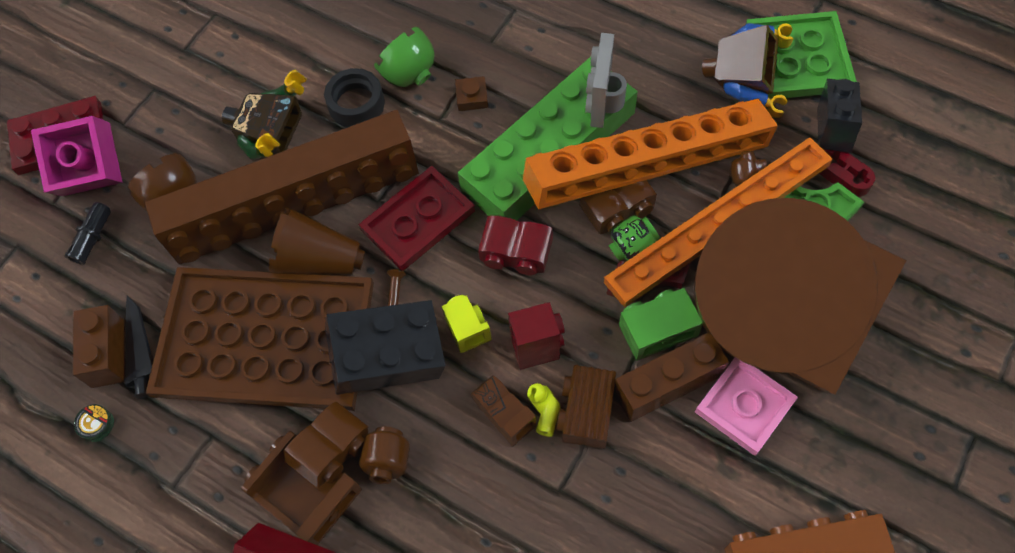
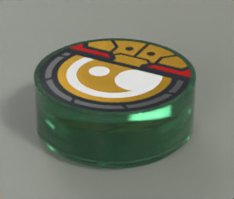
[74,404,114,442]

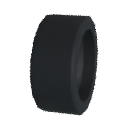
[324,68,385,128]

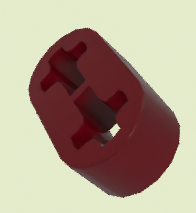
[819,149,875,197]

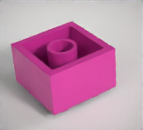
[31,116,123,196]

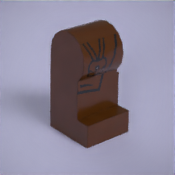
[471,375,537,447]

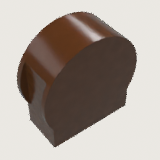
[694,198,907,395]

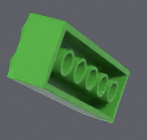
[458,57,638,220]

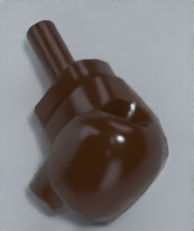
[731,151,768,186]

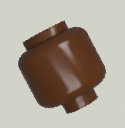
[359,426,410,484]

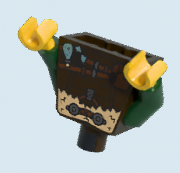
[222,70,307,160]

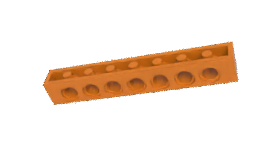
[523,98,778,210]

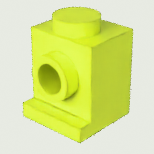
[442,295,492,353]

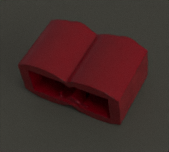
[478,216,553,276]

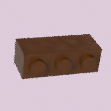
[614,332,729,422]

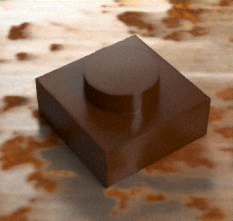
[455,76,488,111]

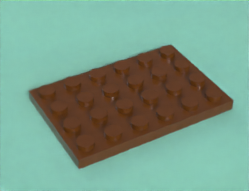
[146,267,374,411]

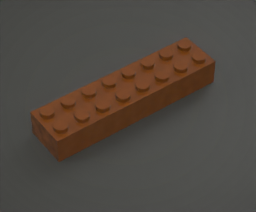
[145,110,419,264]

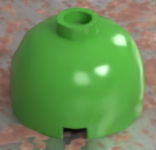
[374,27,435,87]

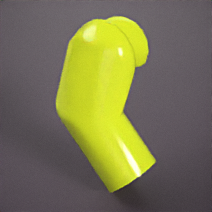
[527,383,560,437]

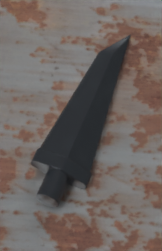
[124,295,153,399]

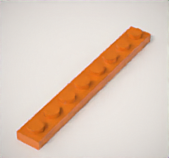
[604,137,833,308]

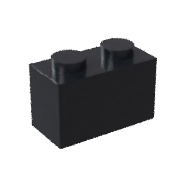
[817,78,862,153]

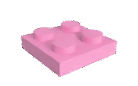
[695,358,798,456]

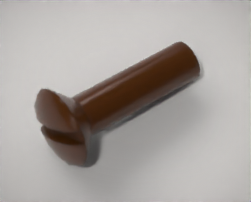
[387,269,406,306]

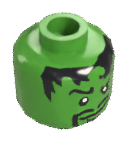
[608,215,660,261]

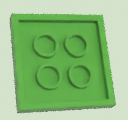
[746,11,857,99]

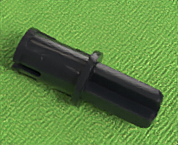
[64,202,111,265]

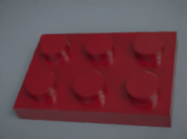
[7,96,104,175]
[358,166,475,271]

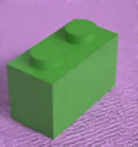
[619,287,703,361]

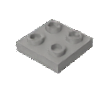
[585,33,627,128]

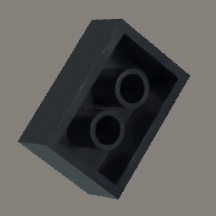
[325,300,446,395]

